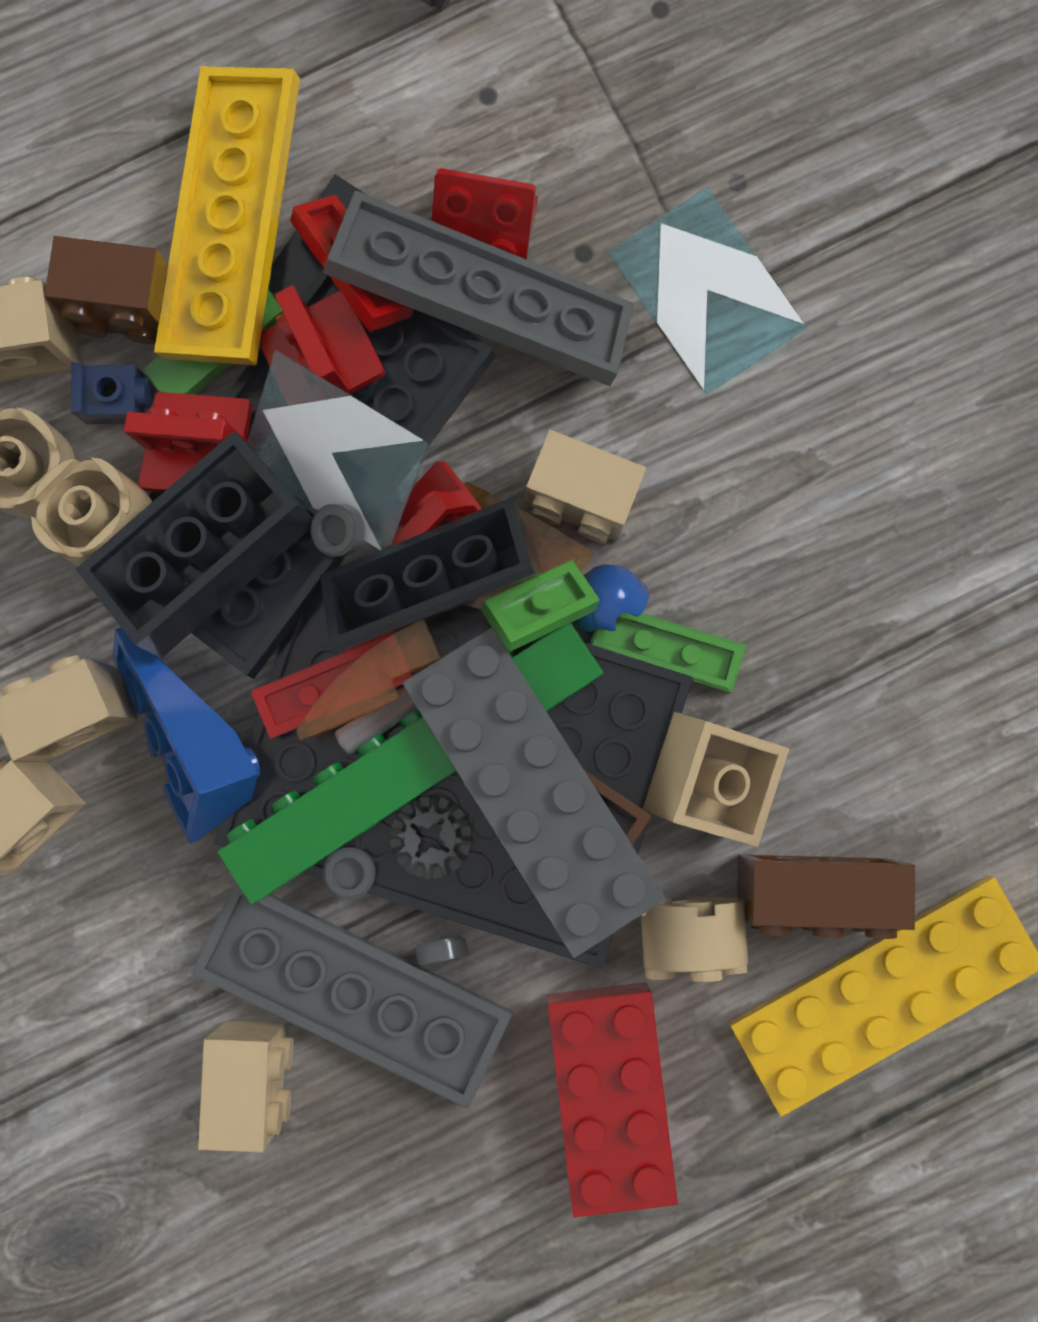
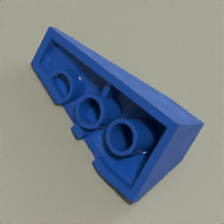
[113,627,260,844]

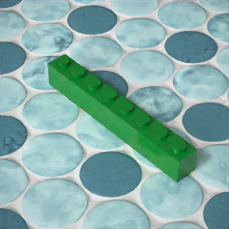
[217,623,604,905]

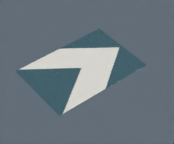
[608,186,807,395]
[247,350,429,550]

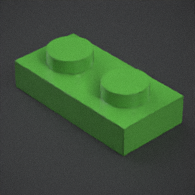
[481,560,600,653]

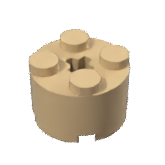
[0,407,75,519]
[31,457,152,567]
[641,896,748,982]

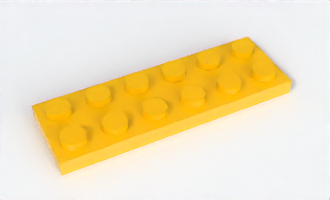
[154,66,300,365]
[728,876,1038,1117]

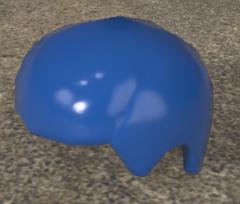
[572,564,649,633]

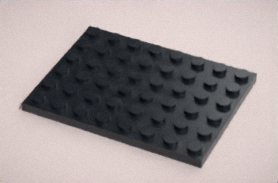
[214,565,693,969]

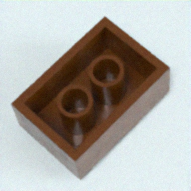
[737,854,915,939]

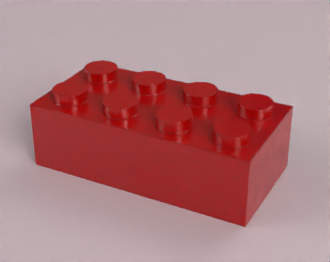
[547,982,678,1218]

